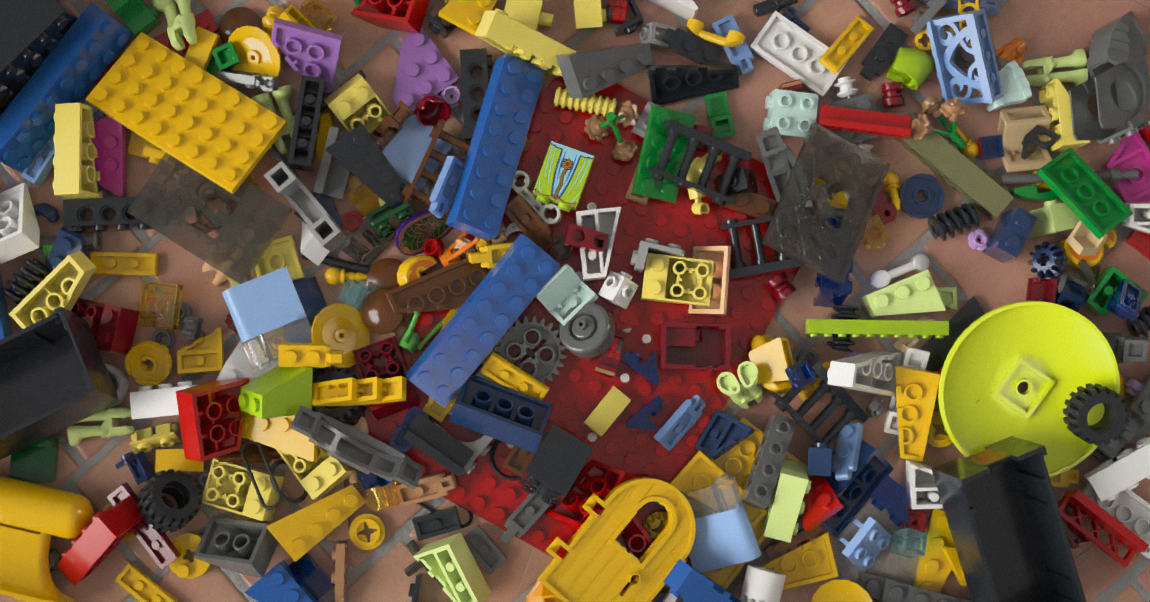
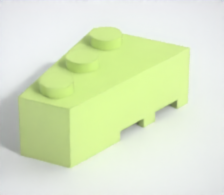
[1028,200,1080,239]
[861,269,946,318]
[762,459,811,542]
[413,533,491,602]

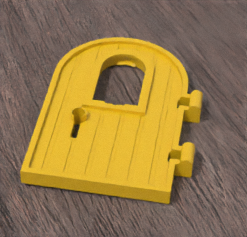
[537,477,696,602]

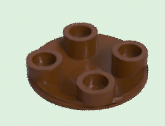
[218,7,263,44]
[367,258,403,293]
[361,289,405,334]

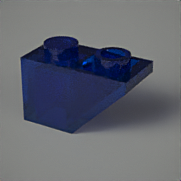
[870,475,909,527]

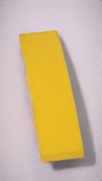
[312,376,407,406]

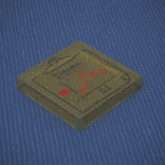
[137,281,183,330]

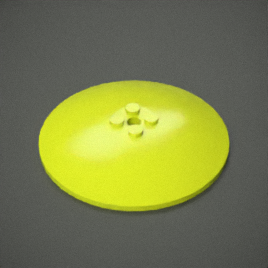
[938,301,1120,477]

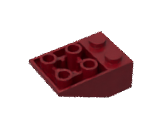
[71,298,140,355]
[352,336,419,419]

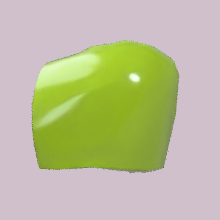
[886,47,934,90]

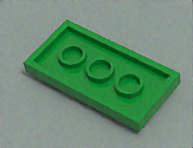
[632,105,696,203]
[1037,147,1133,239]

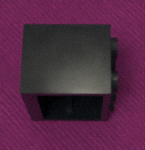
[519,424,594,506]

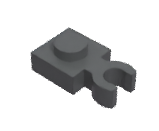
[182,316,203,340]

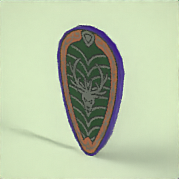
[395,209,453,256]

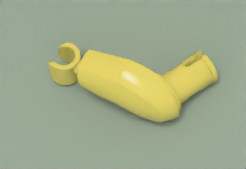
[686,152,722,215]

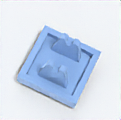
[839,516,892,572]

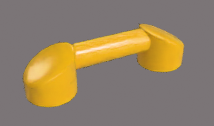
[686,18,746,48]

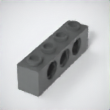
[740,413,797,510]

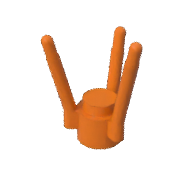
[975,38,1027,69]
[439,232,480,267]

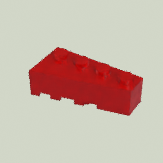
[56,497,145,586]

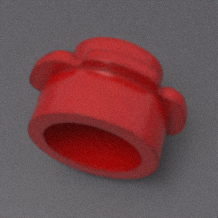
[341,211,363,233]
[423,238,444,259]

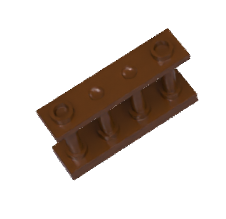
[402,119,470,223]

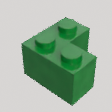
[105,0,161,36]
[1082,266,1149,317]

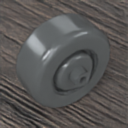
[559,302,615,358]

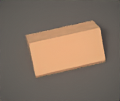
[688,246,731,316]

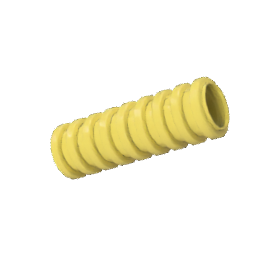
[554,87,617,117]

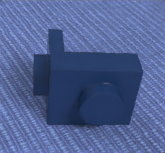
[115,451,155,485]

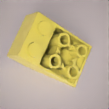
[324,73,391,137]
[1039,78,1090,153]
[640,253,715,306]
[276,446,357,500]
[202,458,285,521]

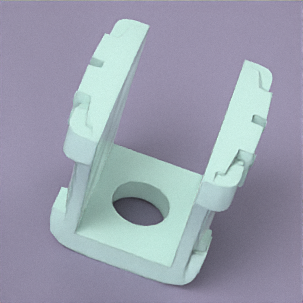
[977,60,1032,113]

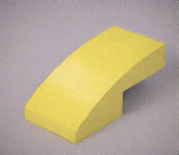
[583,386,631,438]

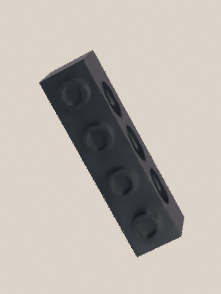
[460,48,492,142]
[288,75,326,172]
[63,196,160,233]

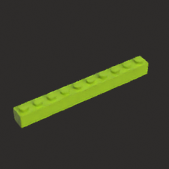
[805,319,949,338]

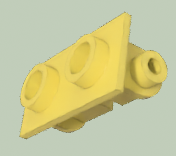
[129,422,181,453]

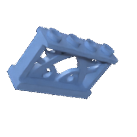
[926,8,1004,105]

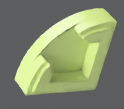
[936,287,957,310]

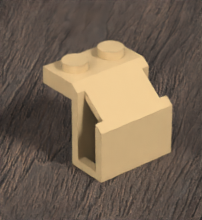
[997,105,1052,172]

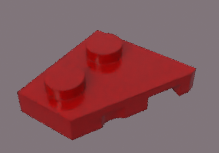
[803,475,844,532]

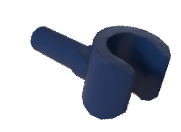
[783,6,811,33]

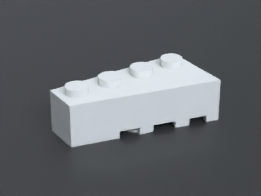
[827,350,902,397]
[1084,437,1150,502]

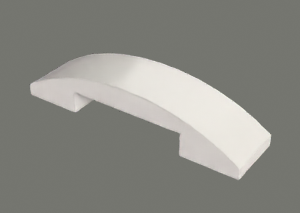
[883,346,930,435]

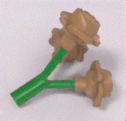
[910,96,968,150]
[584,100,640,161]

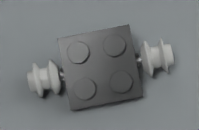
[828,76,882,165]

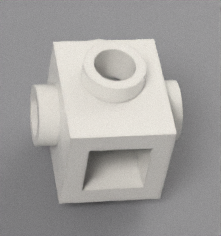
[598,271,639,309]

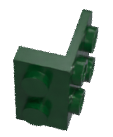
[366,202,417,239]
[9,436,59,483]

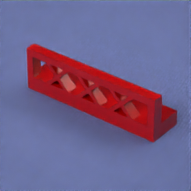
[817,105,911,140]
[1058,490,1149,567]

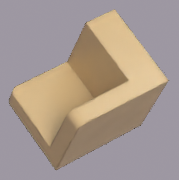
[1066,220,1108,255]

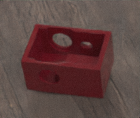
[659,322,731,371]

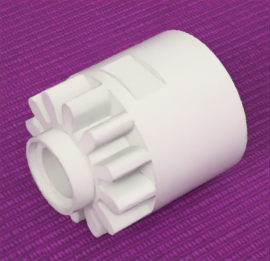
[739,565,786,602]

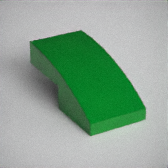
[206,41,241,77]
[703,91,735,139]
[1010,185,1060,203]

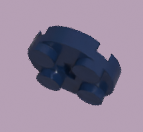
[898,174,945,219]

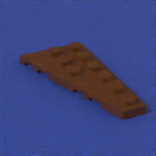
[385,240,537,314]

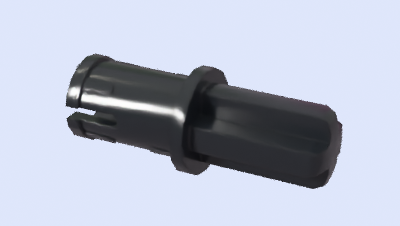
[753,0,798,17]

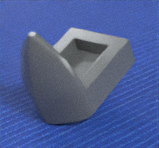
[1054,270,1089,294]

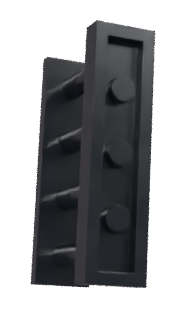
[645,119,752,206]
[721,206,820,279]
[770,354,869,456]

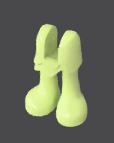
[152,0,197,51]
[1021,48,1088,87]
[251,85,296,154]
[717,361,763,409]
[67,407,135,446]

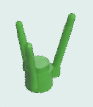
[398,312,444,353]

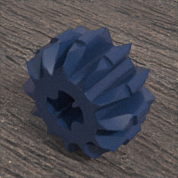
[1027,241,1069,279]

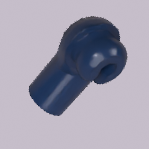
[33,203,60,223]

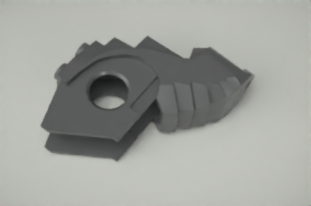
[1068,11,1150,145]

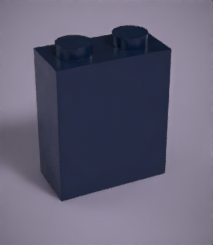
[982,207,1038,263]

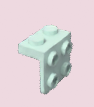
[763,89,818,139]
[536,264,599,326]

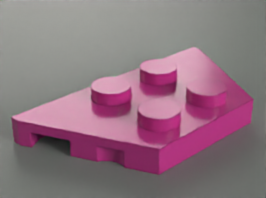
[92,116,126,197]
[1104,131,1150,203]

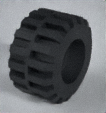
[312,367,366,426]
[1063,383,1130,446]
[137,469,202,533]

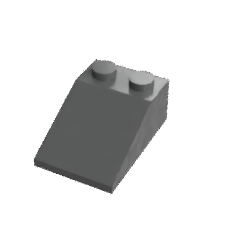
[194,517,279,578]

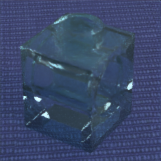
[337,279,370,311]
[890,528,927,558]

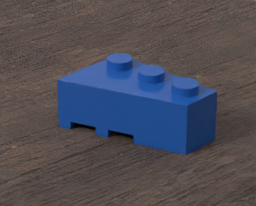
[663,559,742,602]
[244,560,320,602]

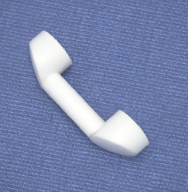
[870,253,930,289]

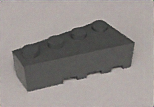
[556,43,656,98]

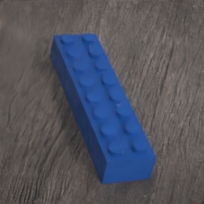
[0,1,134,173]
[446,53,546,240]
[405,234,561,408]

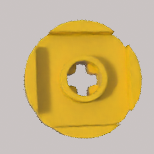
[125,341,172,386]
[169,532,211,579]

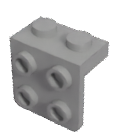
[630,238,685,273]

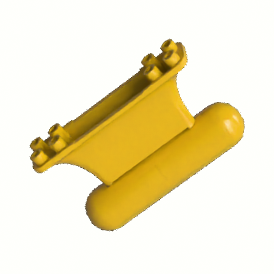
[0,476,94,602]

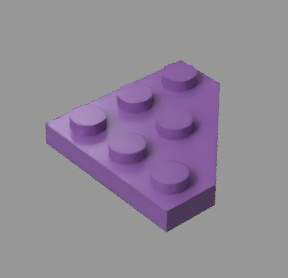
[271,18,343,94]
[392,26,460,112]

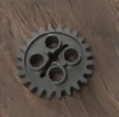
[493,315,566,384]

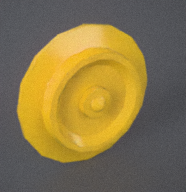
[228,25,281,89]
[311,303,370,368]
[811,579,873,602]

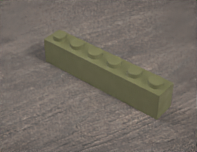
[893,111,1014,220]

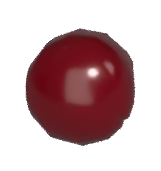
[414,94,452,126]

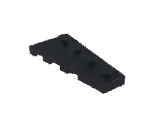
[646,64,739,105]
[324,124,414,210]
[921,296,985,372]

